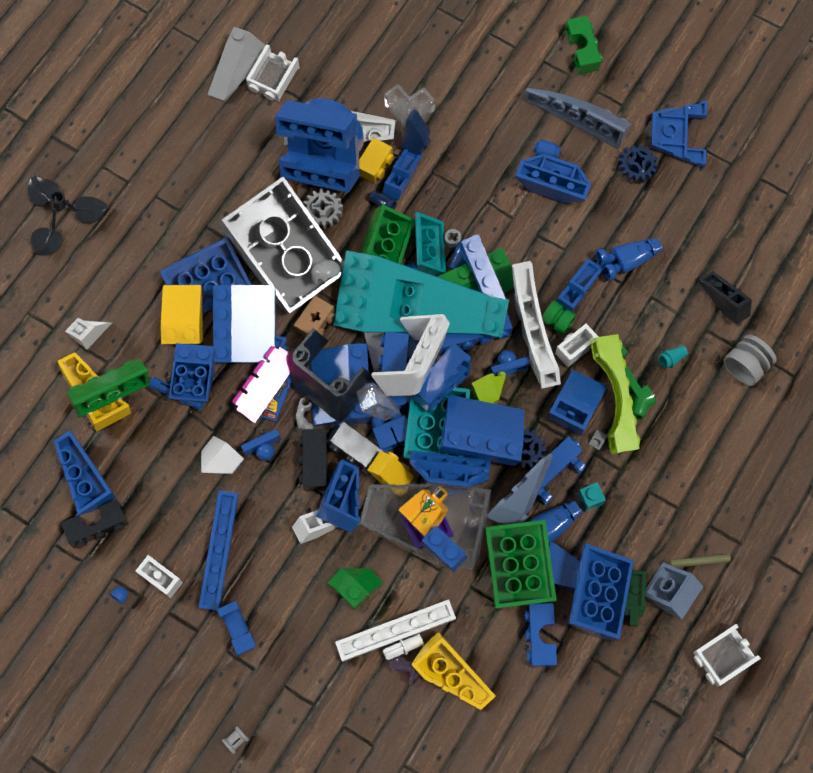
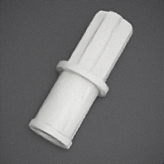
[383,633,424,660]

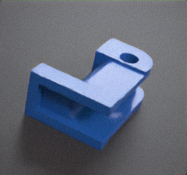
[217,601,257,656]

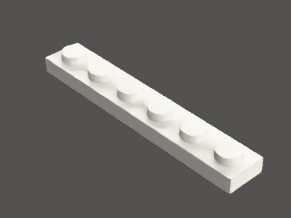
[335,600,456,662]

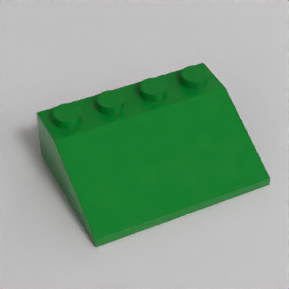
[484,520,556,608]

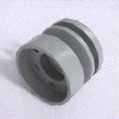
[724,335,777,386]

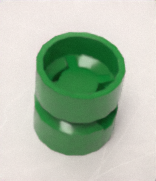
[542,300,576,335]

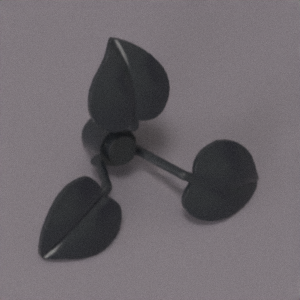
[28,175,108,256]

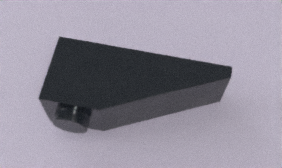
[698,271,752,324]

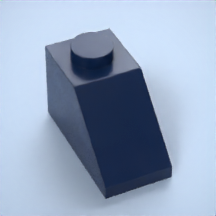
[401,109,431,155]

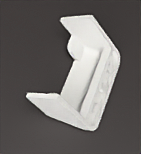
[371,314,449,396]

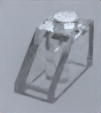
[356,383,400,421]

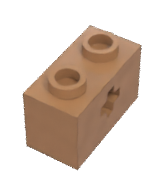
[294,296,335,337]

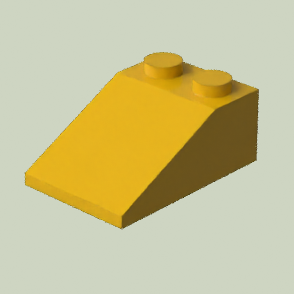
[161,285,203,344]

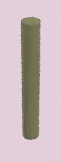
[670,554,731,567]

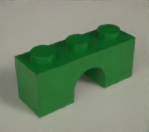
[565,16,603,75]

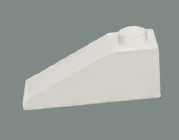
[292,510,337,544]

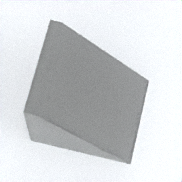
[589,430,607,450]

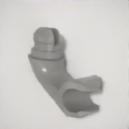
[296,398,314,430]

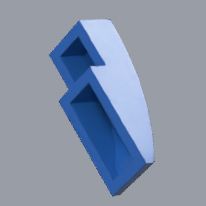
[382,149,423,201]
[557,259,604,312]

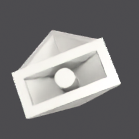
[65,318,113,350]
[201,436,244,474]

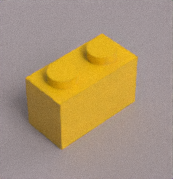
[359,137,394,184]
[367,451,414,496]

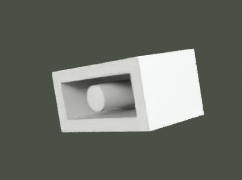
[136,555,183,598]

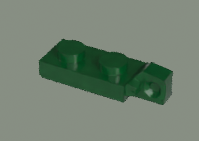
[625,570,646,627]

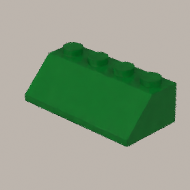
[360,204,415,264]
[438,248,515,293]
[66,359,150,418]

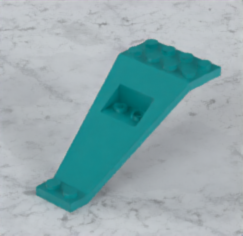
[333,251,509,337]

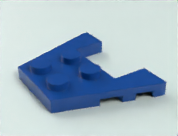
[651,101,707,168]

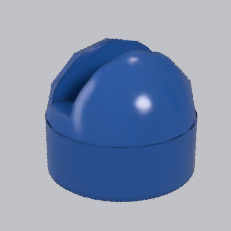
[110,587,128,604]

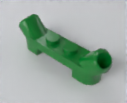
[621,344,656,419]

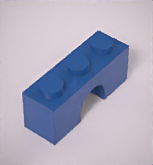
[524,603,557,668]

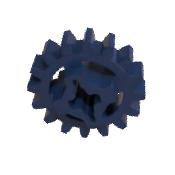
[618,144,658,184]
[514,427,547,470]

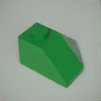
[327,568,383,611]

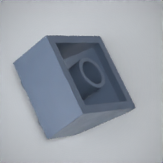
[645,563,703,619]

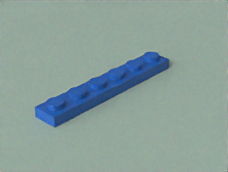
[199,491,239,611]

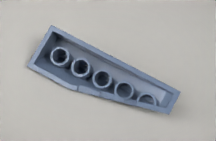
[524,88,631,149]

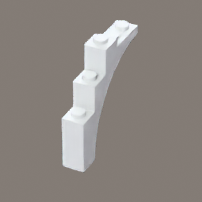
[512,261,561,388]

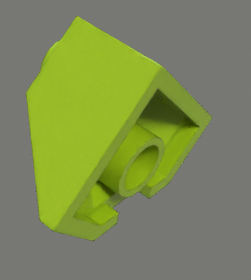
[470,371,506,404]

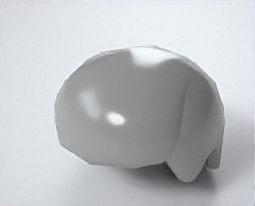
[311,260,340,284]

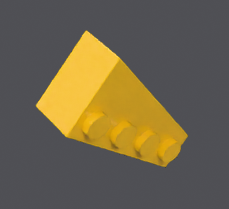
[57,352,131,432]

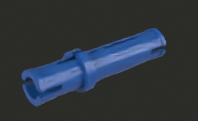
[149,376,205,411]

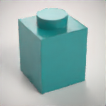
[577,482,606,512]

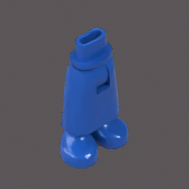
[595,238,663,281]
[529,500,582,544]

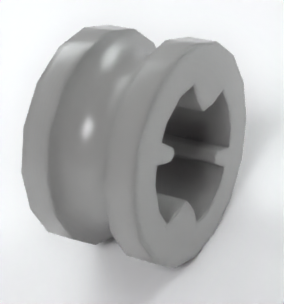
[444,229,461,248]

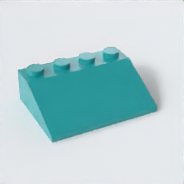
[403,388,470,460]

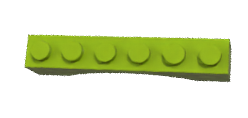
[590,334,640,454]

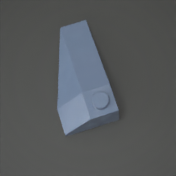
[487,453,553,525]

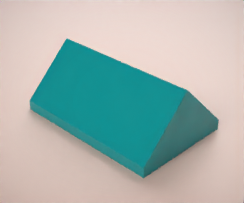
[415,212,446,275]

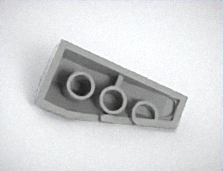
[208,27,266,102]

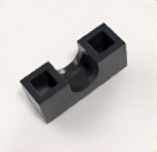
[61,499,129,548]

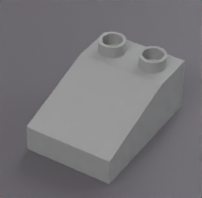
[217,176,344,315]

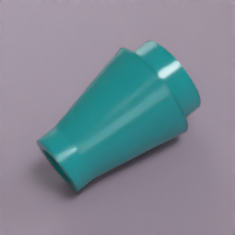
[658,345,688,369]

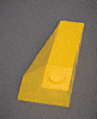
[411,632,496,710]

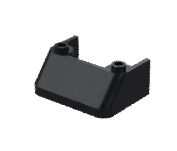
[291,328,376,421]

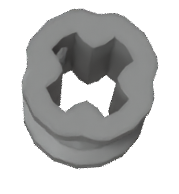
[221,726,249,754]

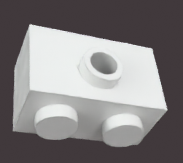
[555,324,598,367]

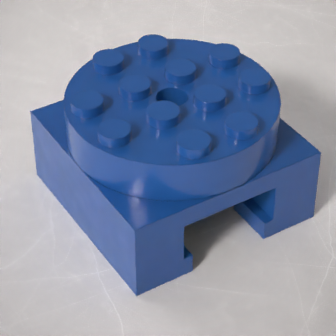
[275,98,364,193]

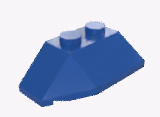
[515,154,591,203]
[410,450,490,488]

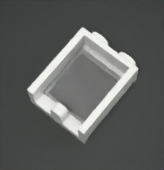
[246,44,300,102]
[693,624,761,687]

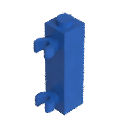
[521,437,586,505]

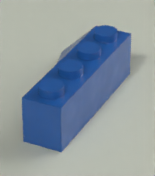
[54,430,117,516]

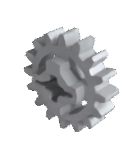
[303,189,343,229]

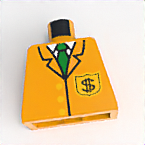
[399,486,448,537]

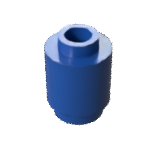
[533,139,561,158]

